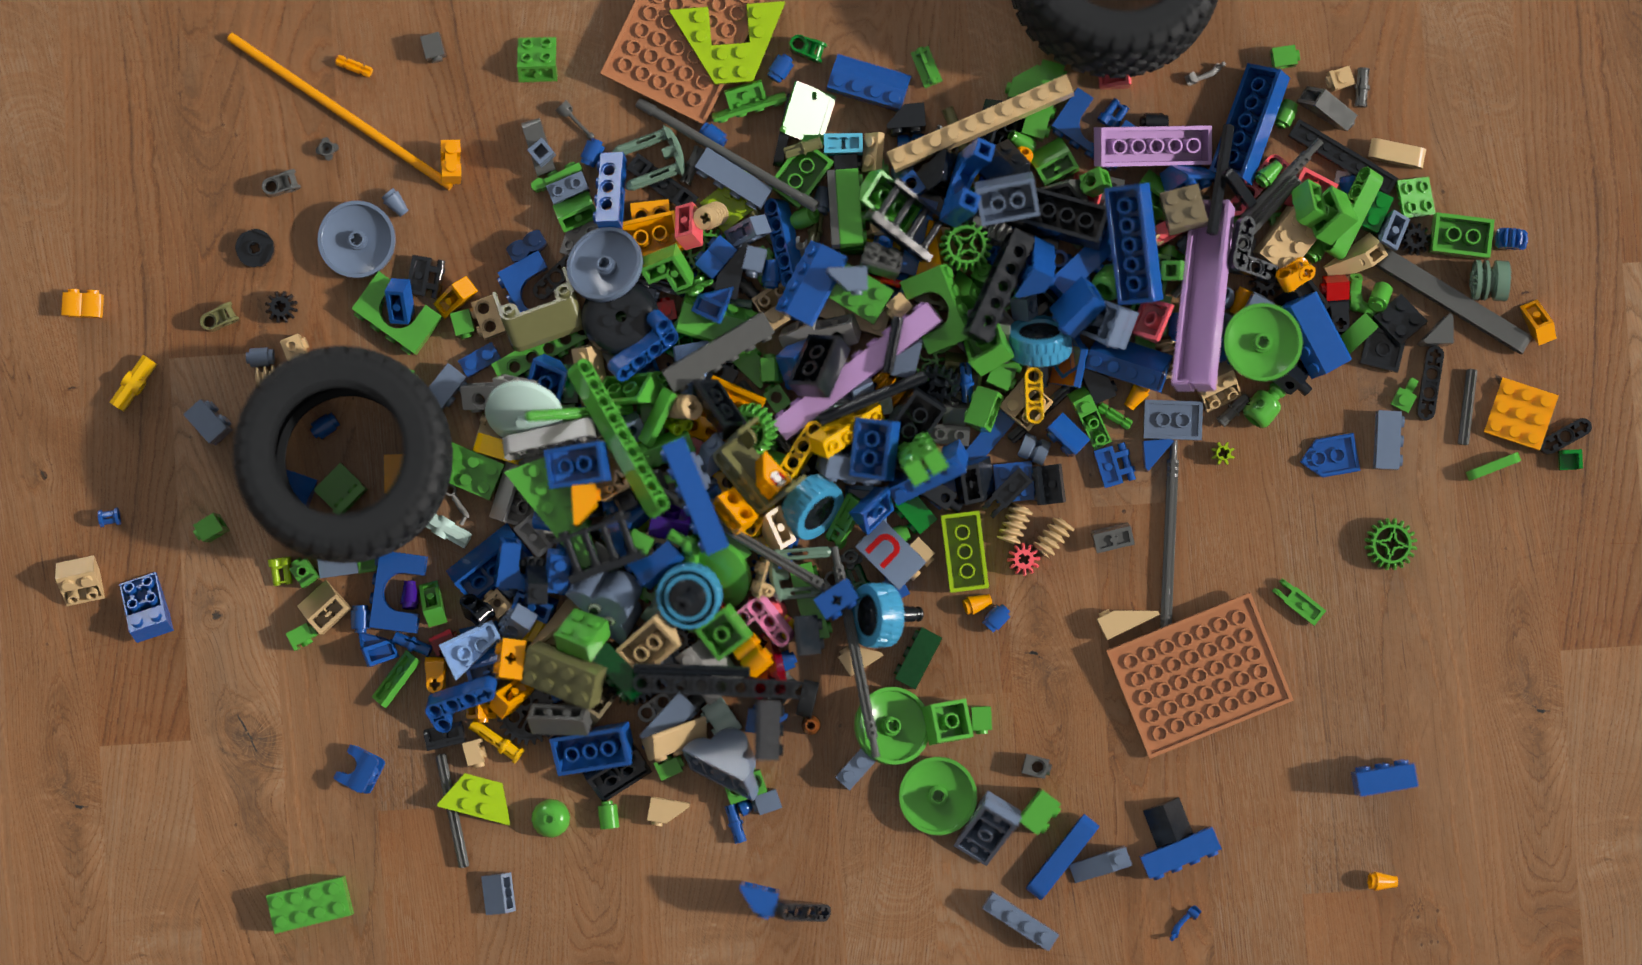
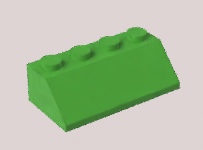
[676,293,758,354]

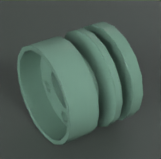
[1469,259,1511,301]

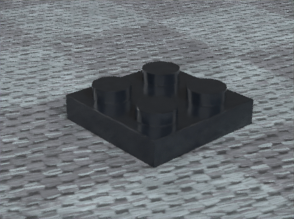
[1372,294,1428,347]
[1359,328,1406,373]

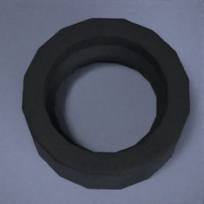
[796,679,819,718]

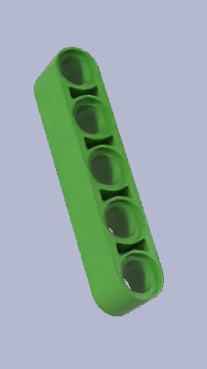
[1322,167,1383,260]

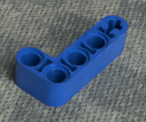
[607,309,679,381]
[425,676,497,733]

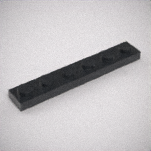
[1288,119,1399,195]

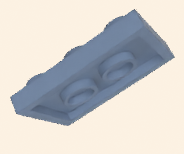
[1143,400,1203,441]

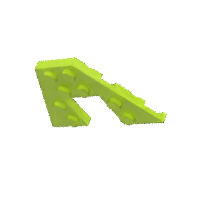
[669,1,785,85]

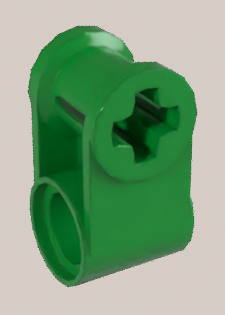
[789,34,827,63]

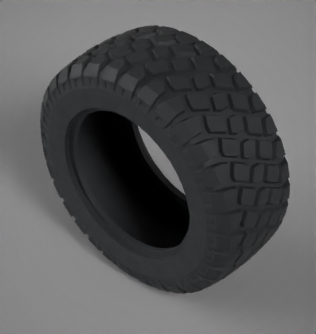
[1011,0,1218,78]
[233,346,453,563]

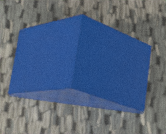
[1142,439,1174,471]

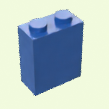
[1049,276,1107,338]

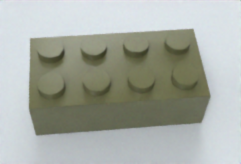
[521,641,607,710]

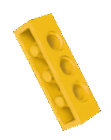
[808,403,885,459]

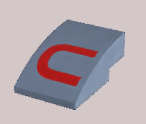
[855,520,926,590]

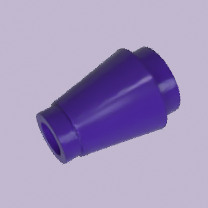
[400,581,420,610]

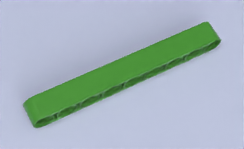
[568,359,670,518]

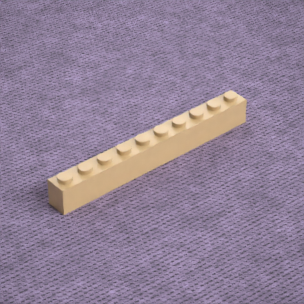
[887,75,1074,173]

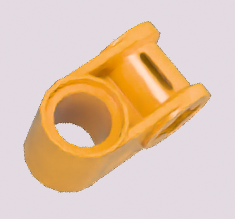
[1275,257,1316,293]
[425,657,447,693]

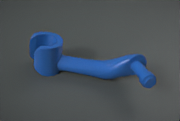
[1170,905,1201,941]

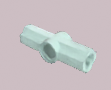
[426,514,473,549]

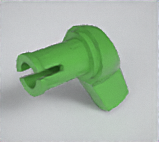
[1349,273,1377,319]
[666,529,700,563]

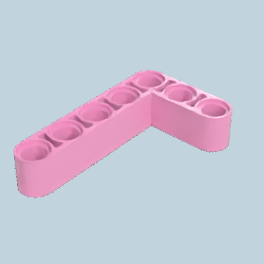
[737,595,794,647]

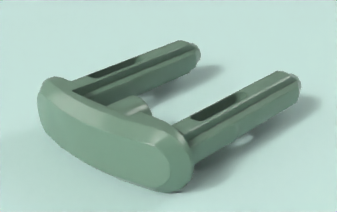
[612,125,686,191]
[768,546,833,603]

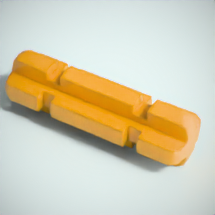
[335,55,373,78]

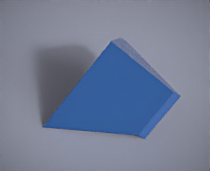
[691,287,734,324]
[358,633,399,667]

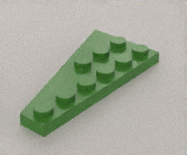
[504,457,600,568]

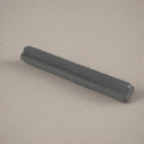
[1458,369,1477,445]

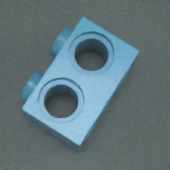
[824,133,863,156]

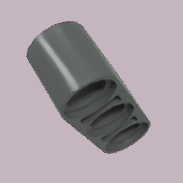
[521,118,556,176]

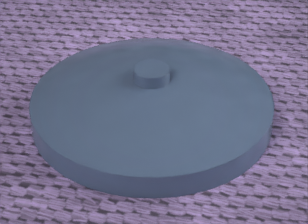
[318,201,396,278]
[567,227,643,302]

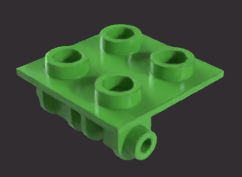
[1395,177,1435,219]

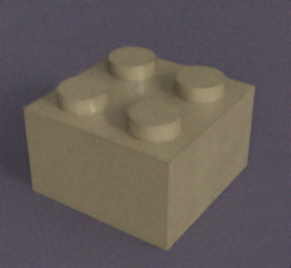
[1159,184,1208,236]

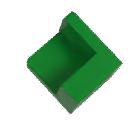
[1558,449,1583,471]

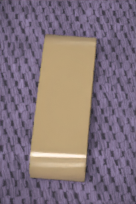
[1368,138,1426,169]

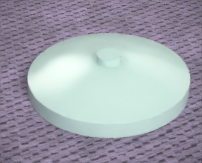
[485,381,563,438]

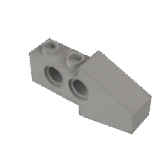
[779,313,862,349]
[460,374,537,413]

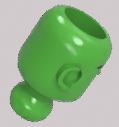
[1092,262,1117,301]
[1243,382,1286,428]

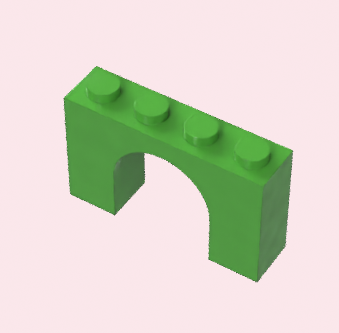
[900,263,969,355]
[351,271,443,355]

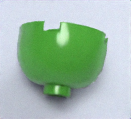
[531,799,571,838]

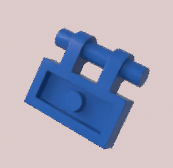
[1093,442,1136,489]

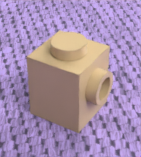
[885,292,913,320]

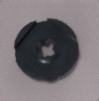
[235,229,275,268]

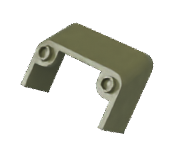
[492,267,583,352]
[713,417,807,514]

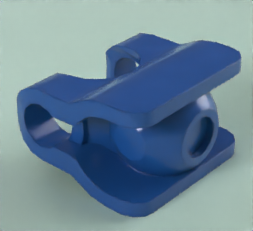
[333,744,385,794]

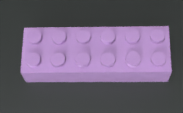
[1094,125,1212,167]

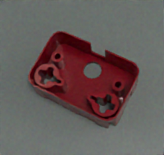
[739,633,787,699]

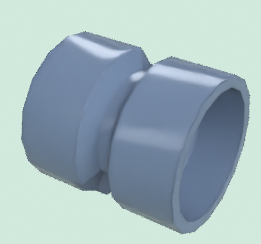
[1017,432,1052,466]

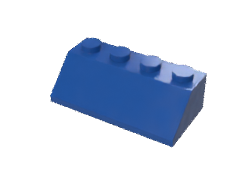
[827,54,911,112]
[775,241,849,327]
[1281,291,1352,379]
[1085,340,1173,393]
[446,523,534,599]
[549,721,633,776]

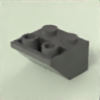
[859,241,904,281]

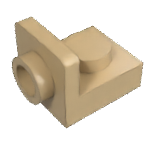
[1325,66,1356,92]

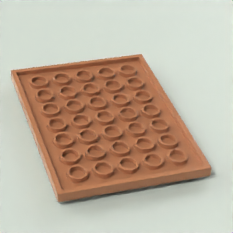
[600,0,765,125]
[1106,592,1294,759]

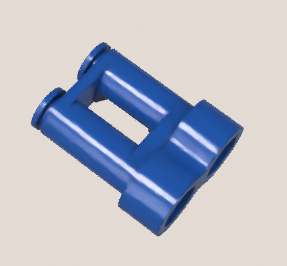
[1097,98,1129,127]

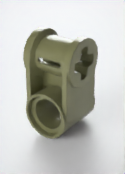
[200,302,239,332]

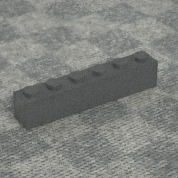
[661,312,775,393]

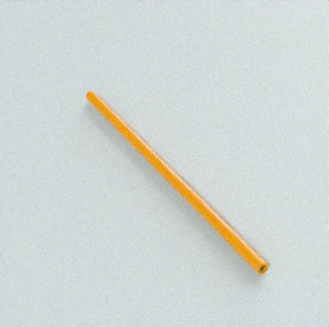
[227,33,453,191]

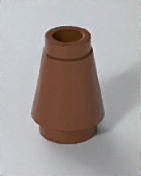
[801,715,821,735]

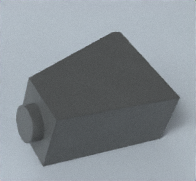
[1297,86,1358,131]

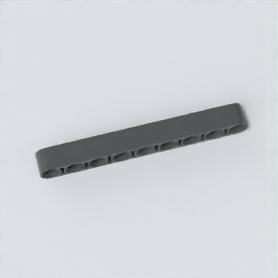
[1375,248,1532,354]

